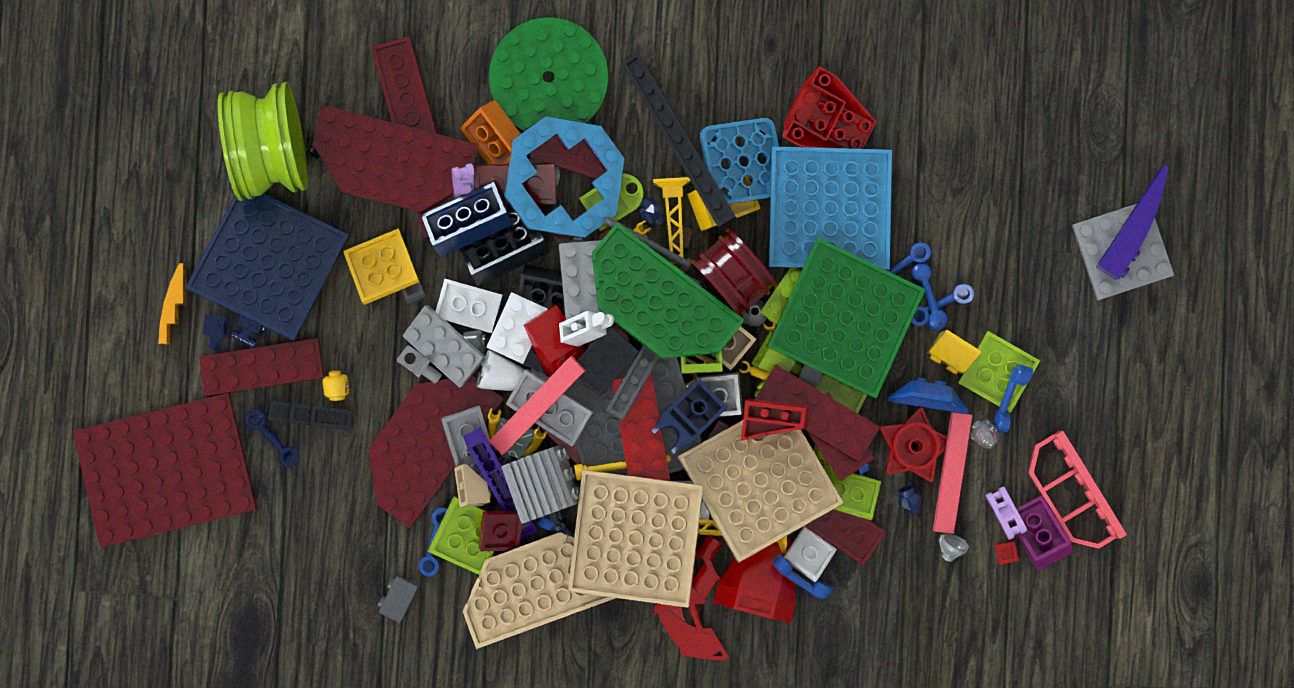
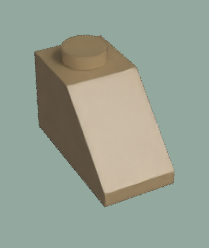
[454,464,491,508]

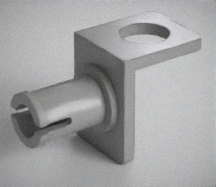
[397,345,442,384]

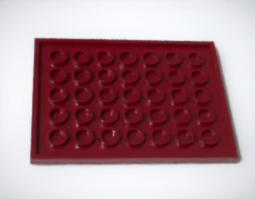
[73,393,257,548]

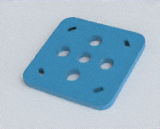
[700,118,779,204]

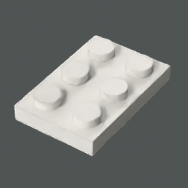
[435,279,503,333]
[486,292,548,364]

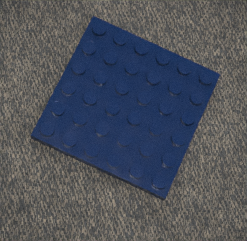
[185,194,349,341]

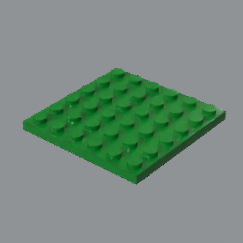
[766,237,926,399]

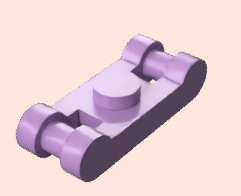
[452,164,475,199]
[985,486,1027,540]

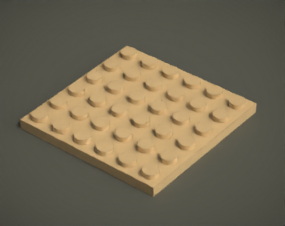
[677,420,843,563]
[568,470,704,608]

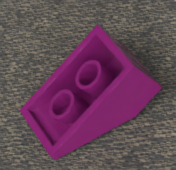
[1011,495,1073,571]

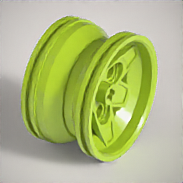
[218,82,308,201]

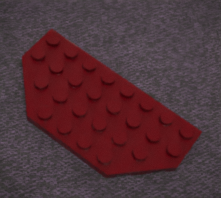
[313,105,479,213]
[369,375,504,528]

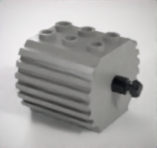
[501,444,580,531]

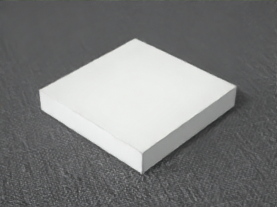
[783,526,837,582]

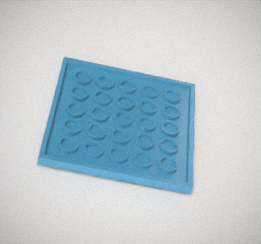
[769,147,892,270]

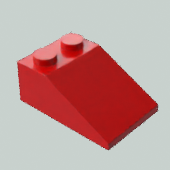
[523,305,585,377]

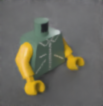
[488,408,548,465]

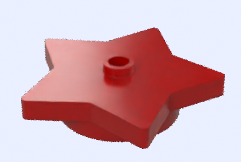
[879,407,947,482]

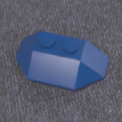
[886,377,968,414]

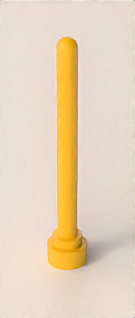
[574,455,671,481]

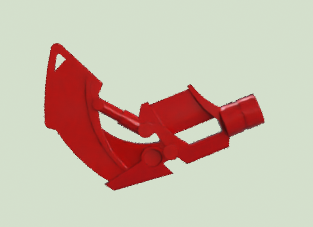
[653,535,728,660]

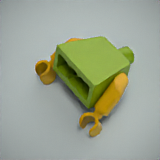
[739,319,802,380]

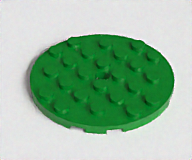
[489,17,608,132]

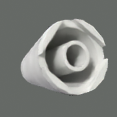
[476,350,525,391]

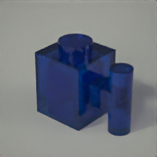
[203,315,229,351]
[231,315,268,347]

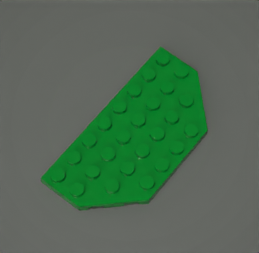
[592,223,745,359]

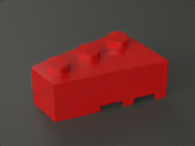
[741,398,809,441]

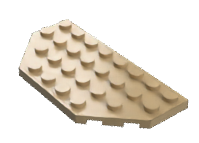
[463,532,615,649]

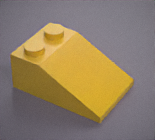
[687,176,761,231]
[927,330,981,375]

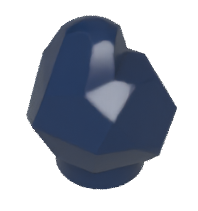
[639,199,665,228]
[898,485,924,514]

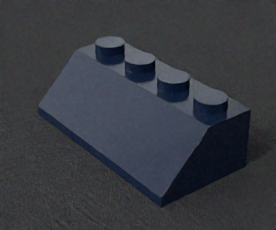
[421,182,513,257]

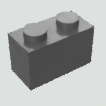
[378,575,420,623]

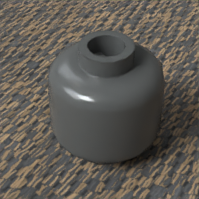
[462,330,489,355]

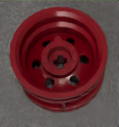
[690,229,778,317]

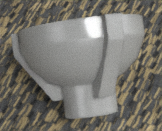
[741,299,767,326]
[939,533,969,562]

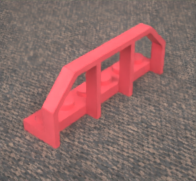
[1028,431,1127,548]

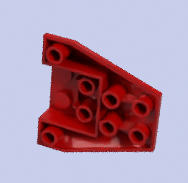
[783,66,877,149]
[713,539,796,623]

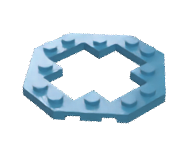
[504,117,624,238]

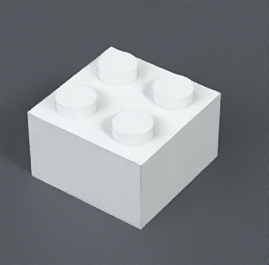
[697,372,743,416]

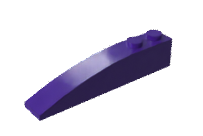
[1096,165,1168,280]
[463,427,538,540]

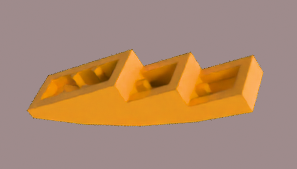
[159,263,187,344]

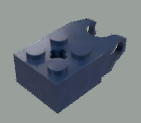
[650,378,728,455]

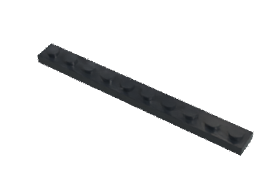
[621,52,737,228]

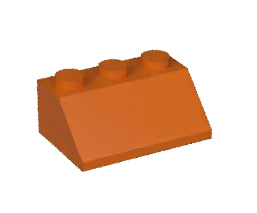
[460,100,521,165]

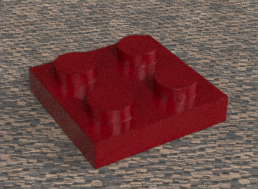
[478,511,522,552]

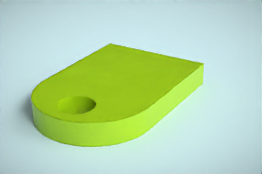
[579,174,643,232]

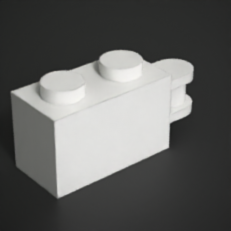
[559,311,614,347]

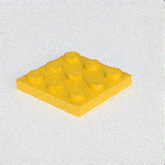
[343,228,419,305]

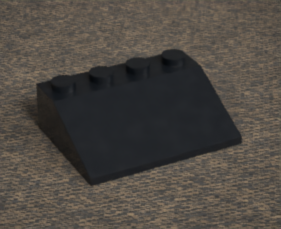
[460,205,550,287]
[518,264,566,318]

